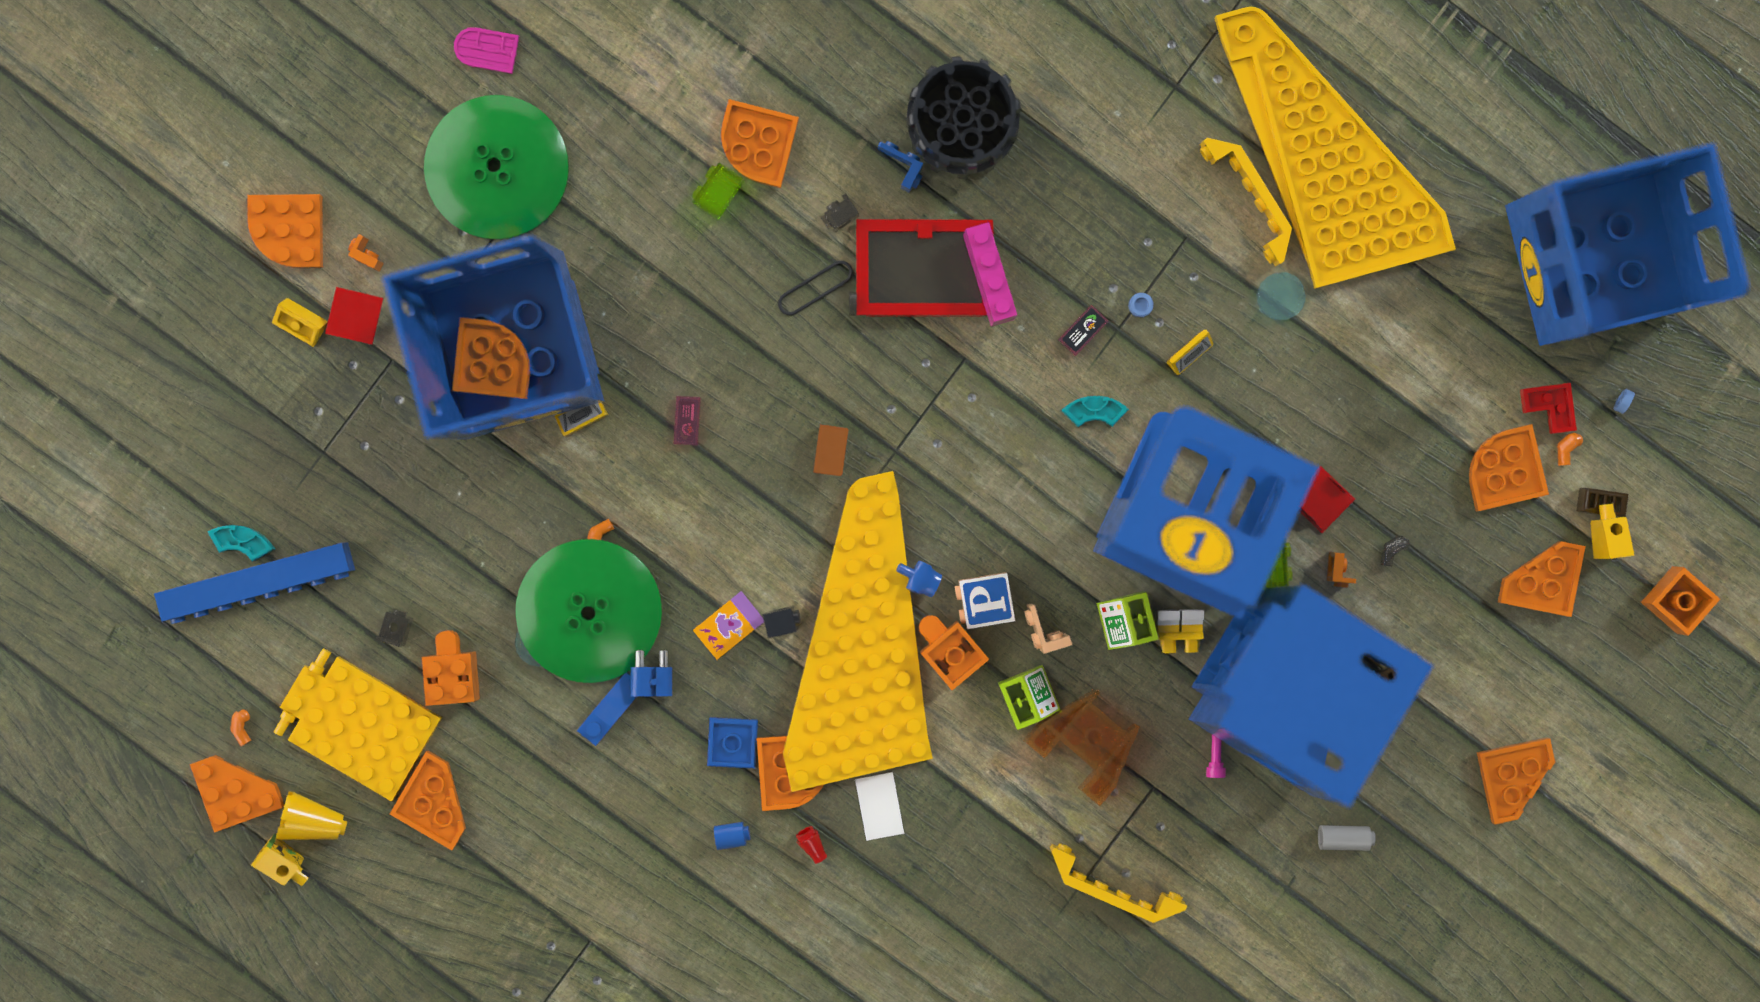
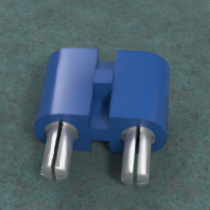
[630,650,672,696]

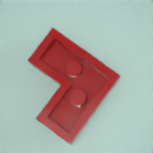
[1520,383,1577,434]

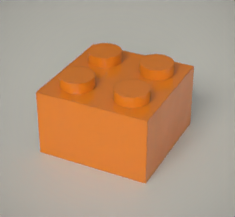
[1641,566,1720,636]

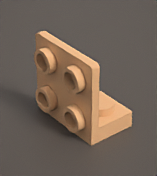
[1024,604,1072,653]

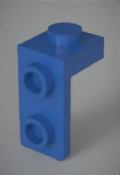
[878,141,923,193]

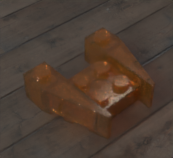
[1023,689,1140,806]

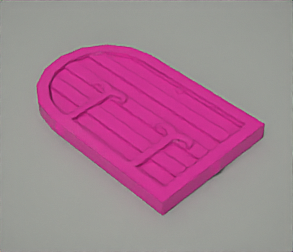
[454,28,520,74]

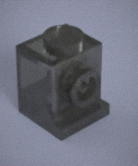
[820,193,859,232]
[376,608,413,647]

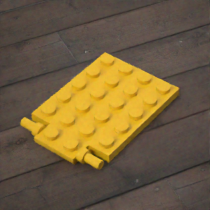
[274,648,443,802]

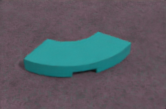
[1061,396,1129,427]
[208,525,275,561]

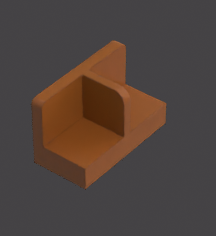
[813,424,848,476]

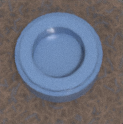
[1128,293,1153,318]
[1614,389,1635,414]

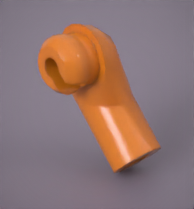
[587,519,614,540]

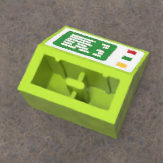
[1096,591,1159,650]
[998,665,1060,730]

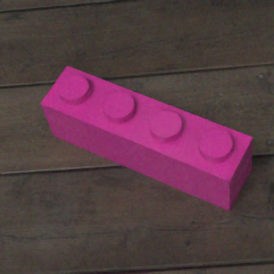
[963,222,1017,327]

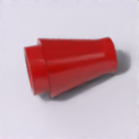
[796,826,827,864]

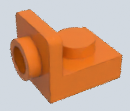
[348,234,384,272]
[1326,552,1356,588]

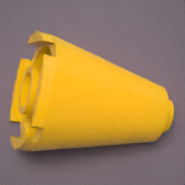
[276,791,347,840]

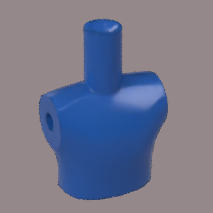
[896,561,942,597]

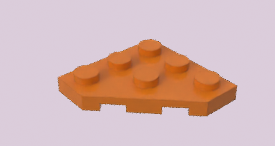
[1498,541,1586,617]
[1477,737,1555,824]
[390,751,466,850]
[190,755,285,832]

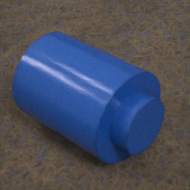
[714,822,751,850]

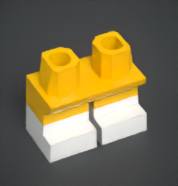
[1155,609,1204,653]

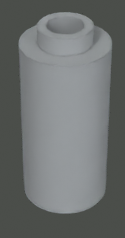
[1318,825,1375,851]

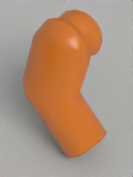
[1557,433,1583,466]
[230,709,251,747]

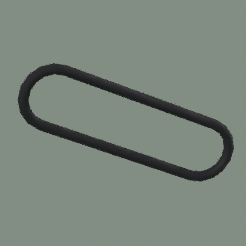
[778,260,853,316]

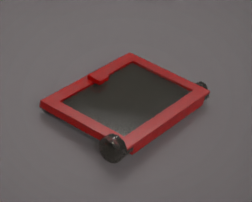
[849,219,993,317]

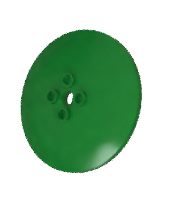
[424,95,569,240]
[516,539,662,683]

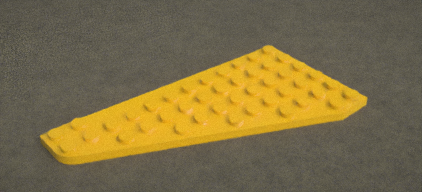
[1215,7,1456,289]
[783,471,933,792]

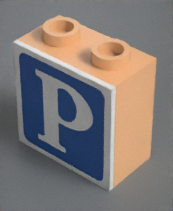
[955,572,1015,629]

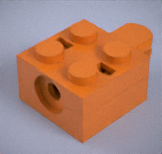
[919,615,989,690]
[422,630,480,706]

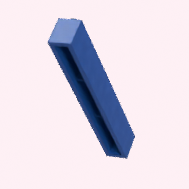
[154,542,355,624]

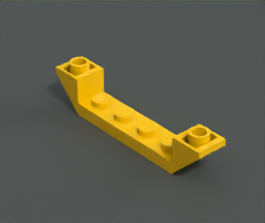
[1200,138,1292,267]
[1050,843,1187,923]

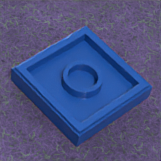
[707,717,758,768]

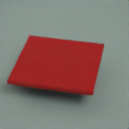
[325,287,384,345]
[1299,466,1355,534]

